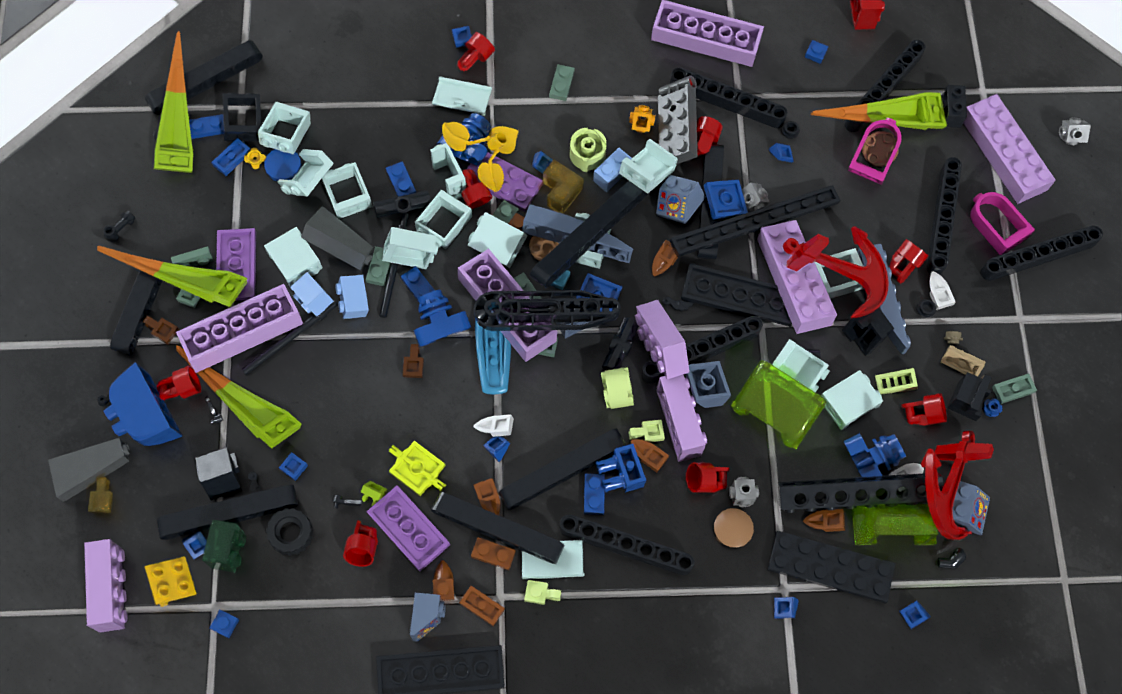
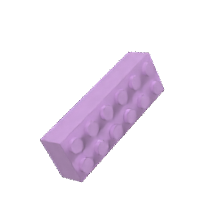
[651,0,764,67]
[963,94,1055,204]
[757,220,837,334]
[458,249,558,362]
[176,284,303,373]

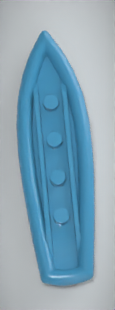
[475,320,511,395]

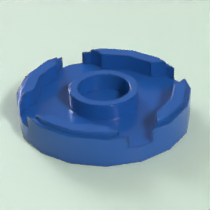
[264,149,301,182]

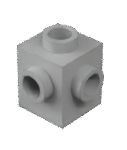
[1059,118,1091,145]
[742,183,770,212]
[729,477,759,507]

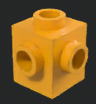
[629,105,655,133]

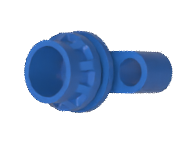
[437,113,491,166]
[413,290,471,347]
[843,433,906,477]

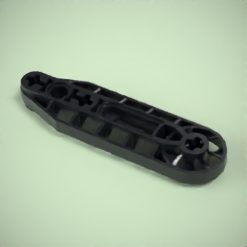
[474,290,621,331]

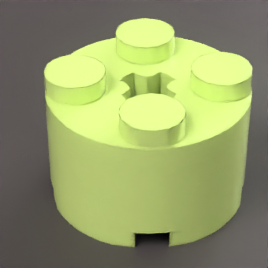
[570,128,606,172]
[601,367,634,409]

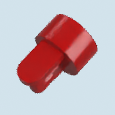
[457,32,495,71]
[697,116,723,156]
[461,169,493,209]
[888,239,928,284]
[157,365,201,400]
[901,393,947,426]
[686,462,730,493]
[343,520,378,567]

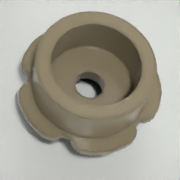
[944,331,963,344]

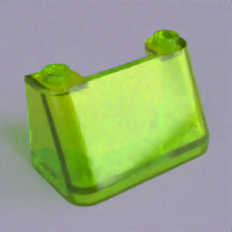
[731,360,827,449]

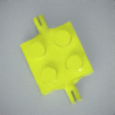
[389,441,446,496]

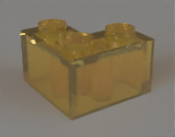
[543,160,584,214]

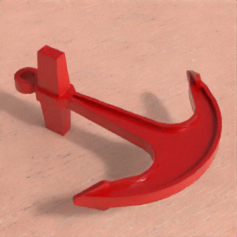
[783,226,889,319]
[921,431,994,540]

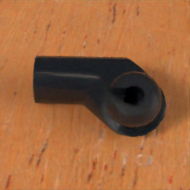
[937,548,966,569]

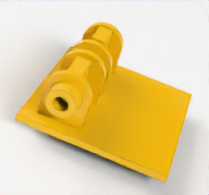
[145,557,196,607]

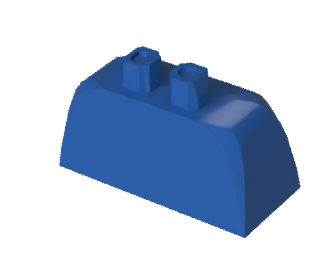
[104,362,183,446]

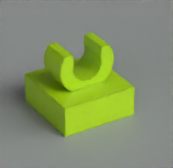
[361,481,388,506]

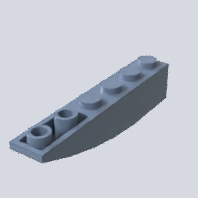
[522,204,633,263]
[857,244,911,354]

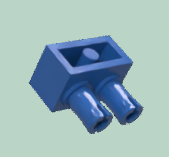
[596,444,646,492]

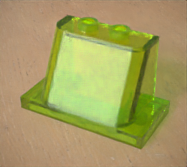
[852,504,938,545]

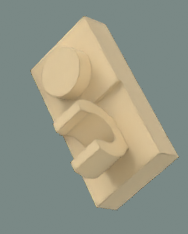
[941,345,986,377]

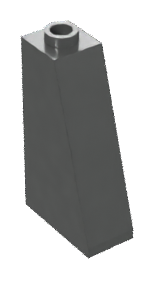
[301,206,373,270]
[48,438,130,502]

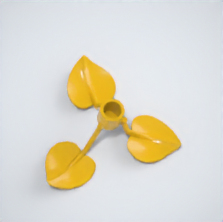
[442,122,519,192]

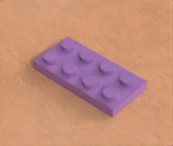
[466,153,543,212]
[216,228,256,301]
[367,486,450,572]

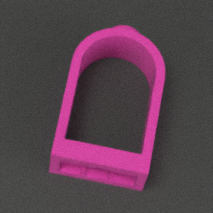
[848,118,902,185]
[970,192,1035,255]

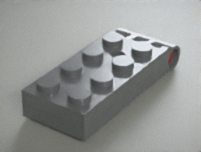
[658,76,698,164]

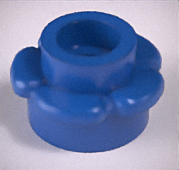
[983,398,1002,417]

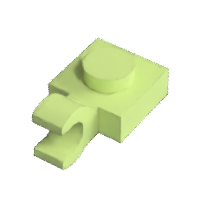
[628,420,665,442]
[524,580,561,605]

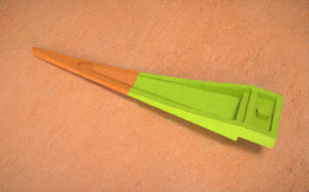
[154,31,193,173]
[811,92,947,130]
[97,246,248,307]
[176,345,301,448]

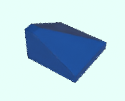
[769,143,794,163]
[532,151,555,176]
[483,436,510,462]
[182,531,211,559]
[774,597,798,619]
[900,601,930,629]

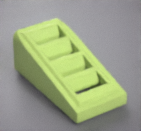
[875,368,918,394]

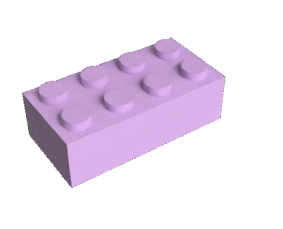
[635,300,689,379]
[657,375,707,462]
[84,539,127,632]

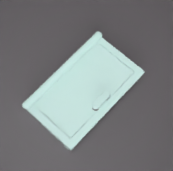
[432,77,492,116]
[522,540,585,579]

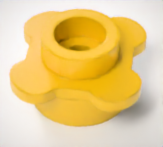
[244,148,266,169]

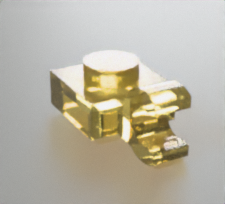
[88,477,113,513]

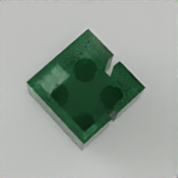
[202,520,246,572]

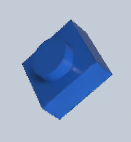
[452,26,472,48]
[805,40,828,64]
[279,452,308,481]
[209,610,239,638]

